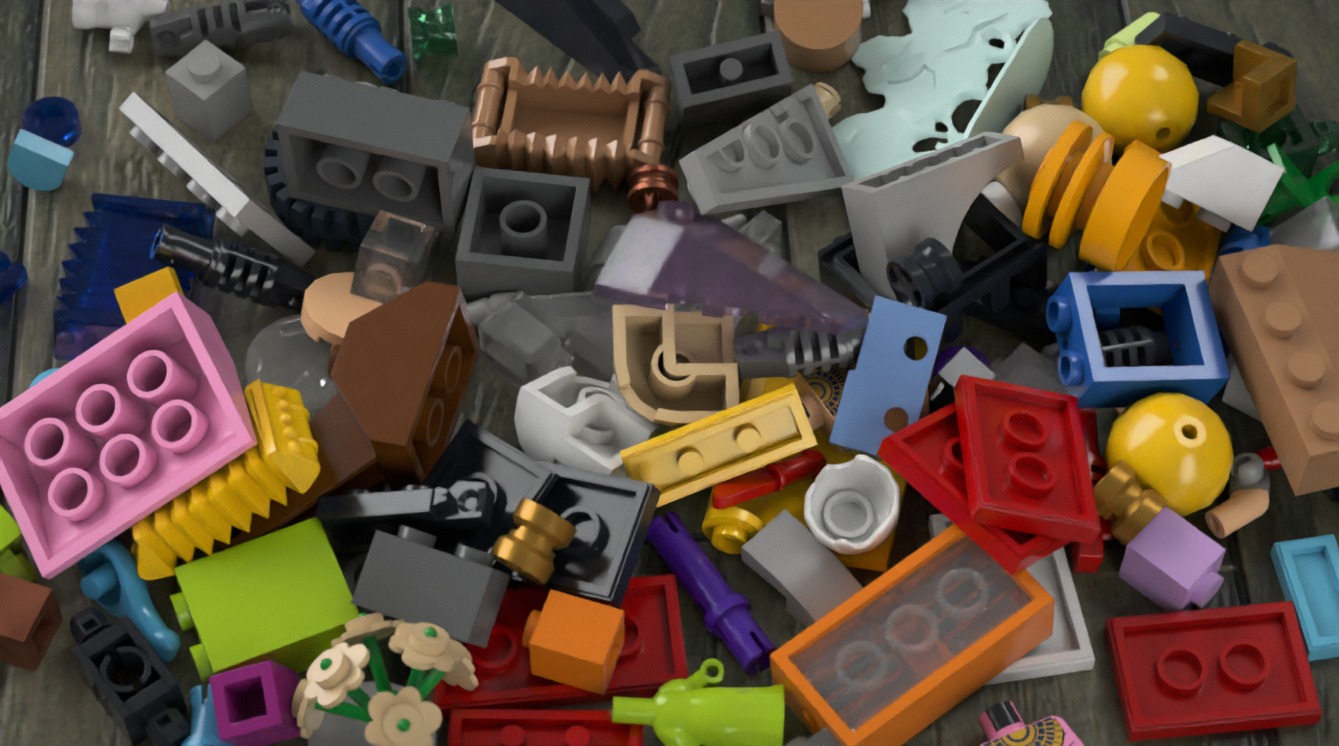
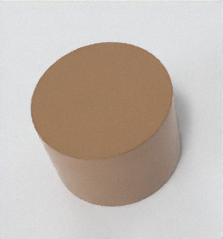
[774,0,863,73]

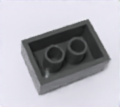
[276,71,475,235]

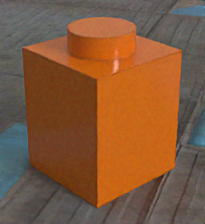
[522,589,625,695]

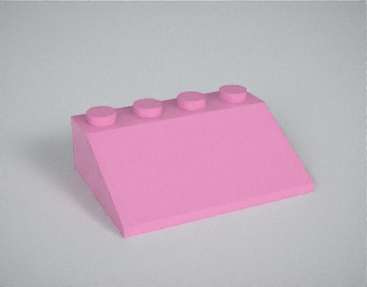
[0,291,258,580]

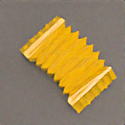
[130,378,320,580]

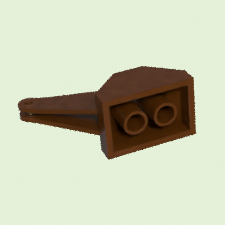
[214,281,481,552]

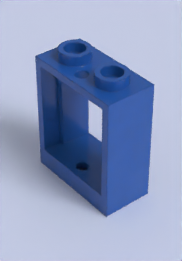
[1046,270,1230,409]

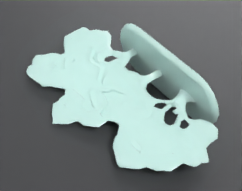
[832,0,1054,181]

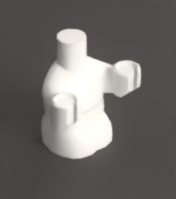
[72,0,170,54]

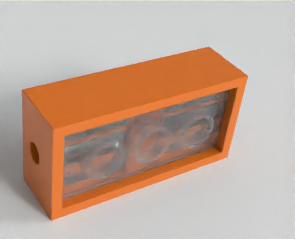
[769,524,1055,746]

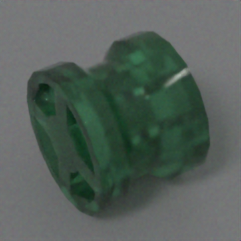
[407,2,458,62]

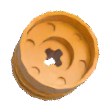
[1022,119,1172,272]

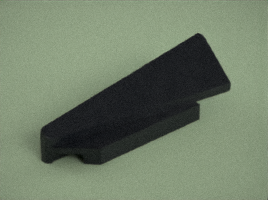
[494,0,661,85]

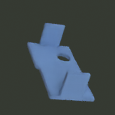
[828,296,947,461]

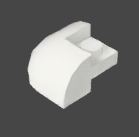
[514,366,677,479]

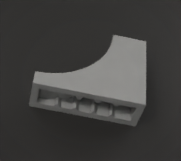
[841,131,1025,302]

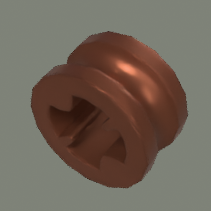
[628,164,680,217]

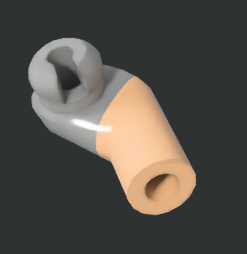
[1205,453,1270,539]

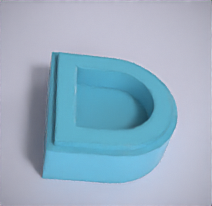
[7,129,75,191]

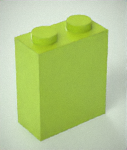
[170,517,360,684]

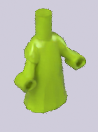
[611,658,785,746]

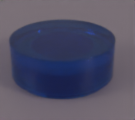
[22,96,82,148]

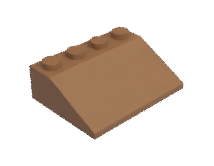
[1208,244,1339,496]

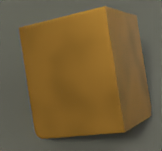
[1207,40,1297,133]

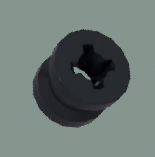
[886,237,963,310]

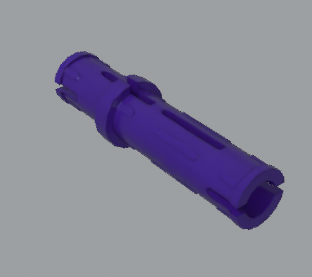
[645,511,778,676]

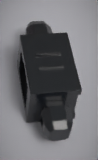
[70,608,190,746]

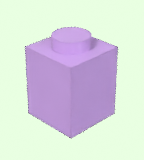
[1118,506,1226,613]

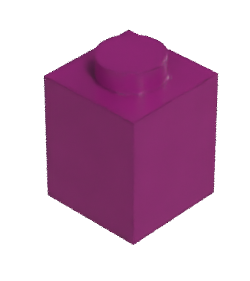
[209,660,301,746]

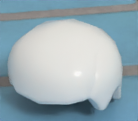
[804,454,900,555]

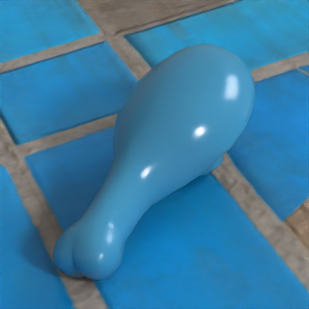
[78,538,181,663]

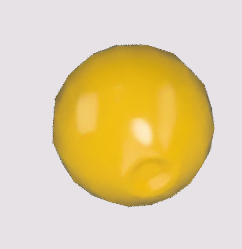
[1081,44,1199,158]
[1104,392,1234,517]

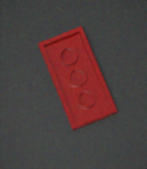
[430,574,688,719]

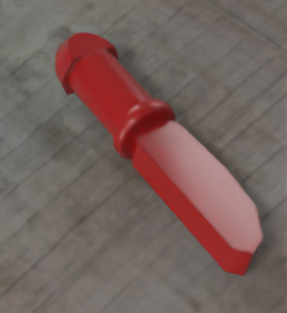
[712,450,827,510]

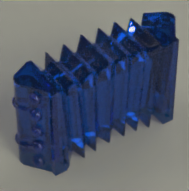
[53,193,216,361]

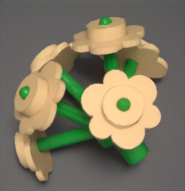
[292,613,479,746]

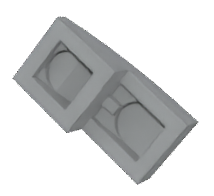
[741,509,863,628]

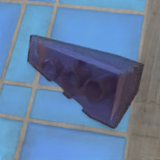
[594,201,869,335]

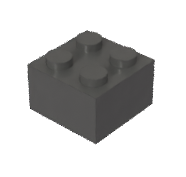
[455,167,591,314]

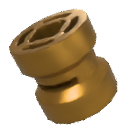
[1093,458,1168,546]
[490,498,577,586]

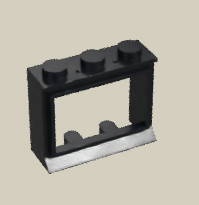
[817,193,1047,360]

